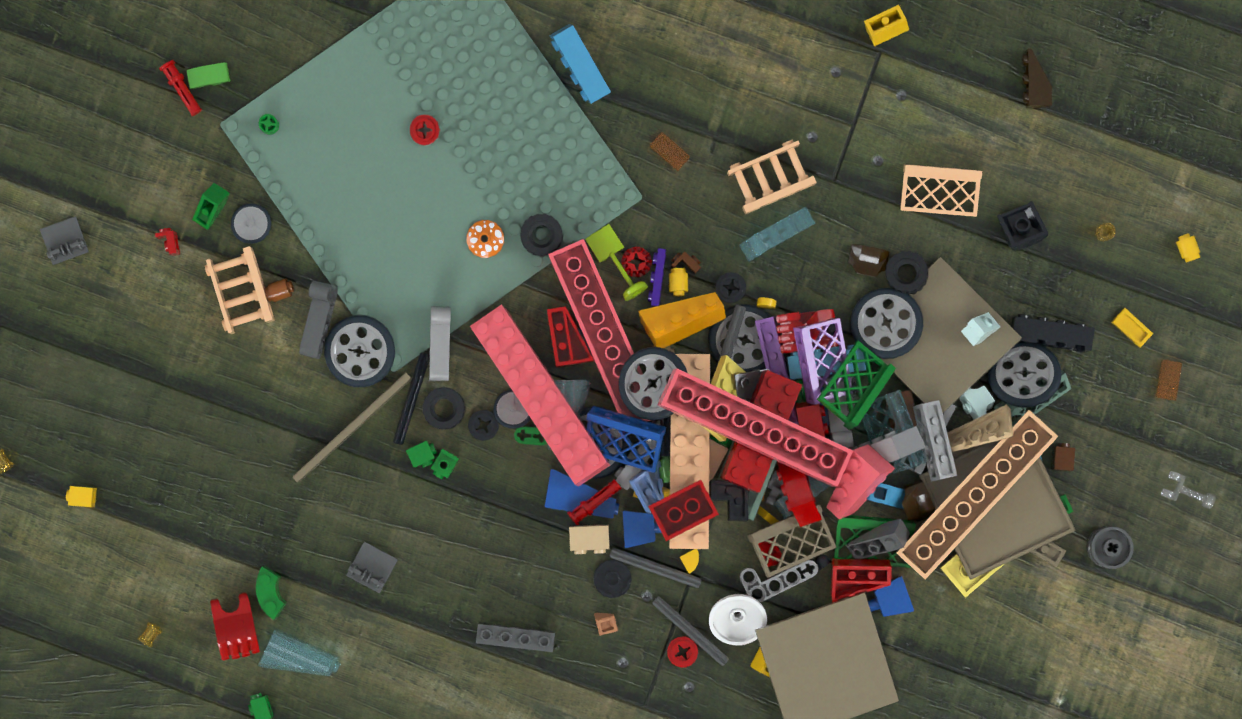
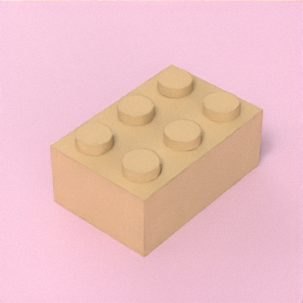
[569,524,610,554]

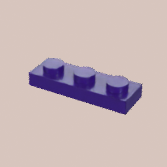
[648,248,666,307]

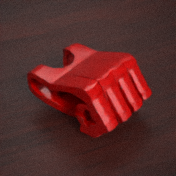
[776,309,839,354]
[210,592,260,660]

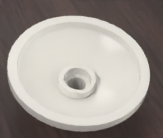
[709,594,767,645]

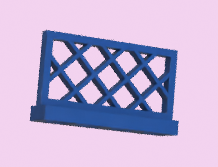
[586,406,666,473]

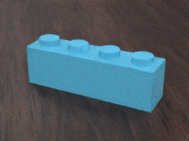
[786,345,866,380]

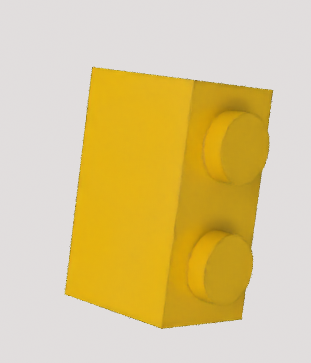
[864,5,909,46]

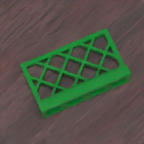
[817,341,896,430]
[834,515,916,568]

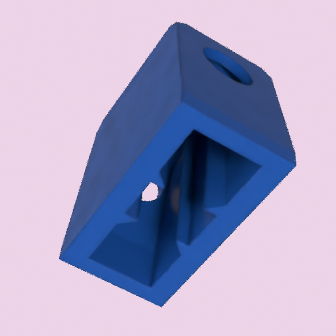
[623,511,662,548]
[868,575,914,617]

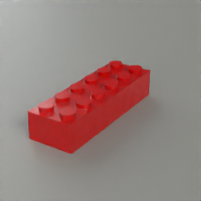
[720,370,802,493]

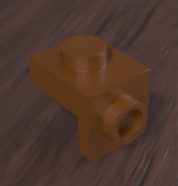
[671,251,701,274]

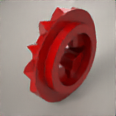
[410,115,440,145]
[621,246,652,277]
[667,636,698,668]

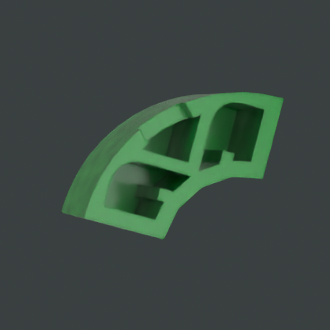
[256,566,287,620]

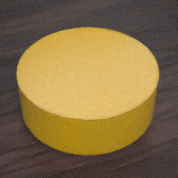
[757,297,776,309]

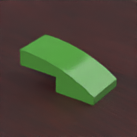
[187,63,230,89]

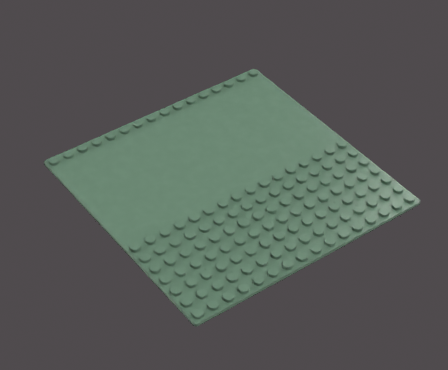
[220,0,642,372]

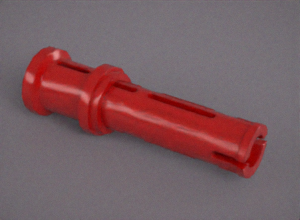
[159,60,202,116]
[567,479,622,526]

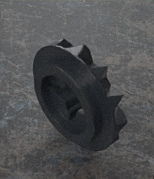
[716,272,746,303]
[468,410,499,441]

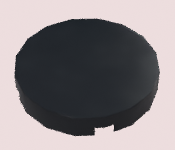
[593,559,632,598]

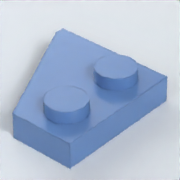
[629,461,664,513]

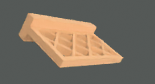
[900,164,982,217]

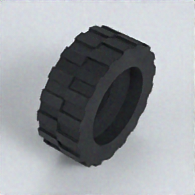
[520,213,563,257]
[885,251,929,295]
[422,387,465,430]

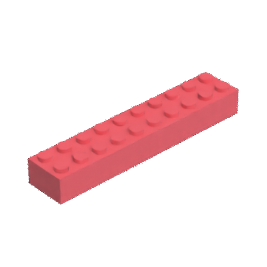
[548,239,652,422]
[470,304,610,487]
[657,369,853,487]

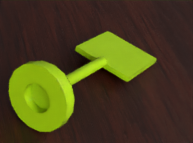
[585,224,648,301]

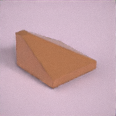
[594,613,618,636]

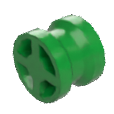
[258,114,279,135]

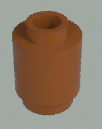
[264,278,294,302]

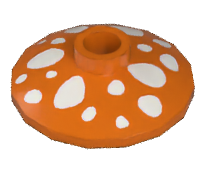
[467,220,504,258]

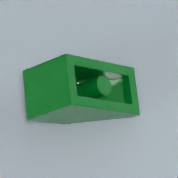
[192,183,230,230]

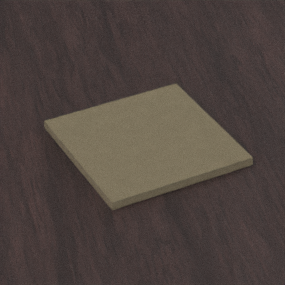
[864,257,1022,413]
[919,440,1076,580]
[755,592,899,719]

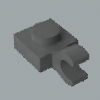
[765,470,784,505]

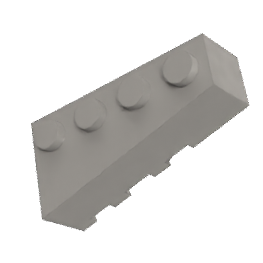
[850,426,926,463]

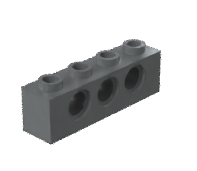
[476,623,555,652]

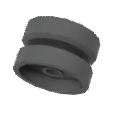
[1086,526,1134,569]

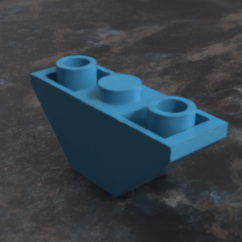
[867,483,905,510]

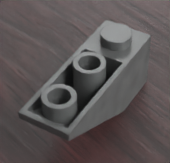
[846,519,910,559]

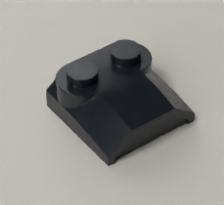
[997,201,1048,251]

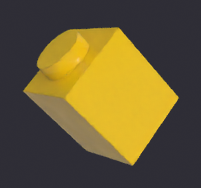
[66,486,97,507]

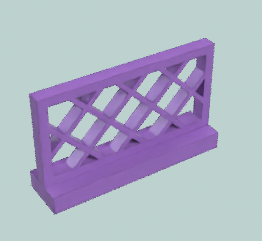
[793,318,853,404]

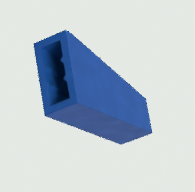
[545,469,619,518]

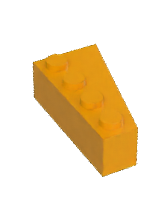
[638,292,726,348]

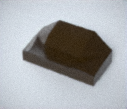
[848,244,890,277]
[901,479,935,521]

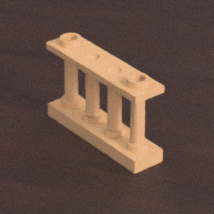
[727,140,817,215]
[205,246,275,334]

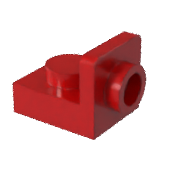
[155,228,180,256]

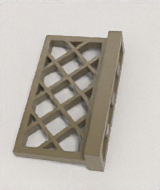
[747,504,836,578]

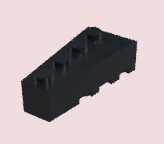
[1011,314,1095,353]

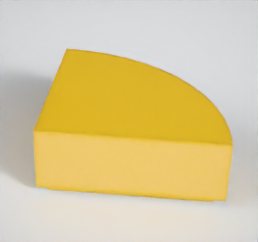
[757,506,779,525]
[680,549,699,574]

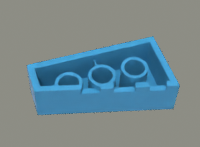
[549,24,611,104]

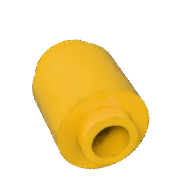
[1176,233,1200,263]
[669,268,688,297]

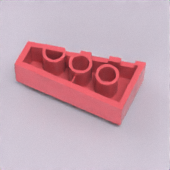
[826,444,895,520]

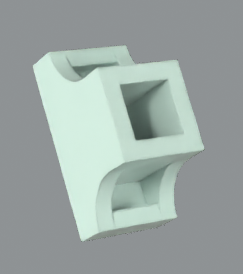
[961,312,1000,346]
[959,386,995,420]

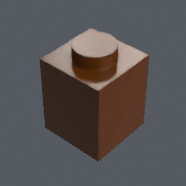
[1051,443,1075,471]

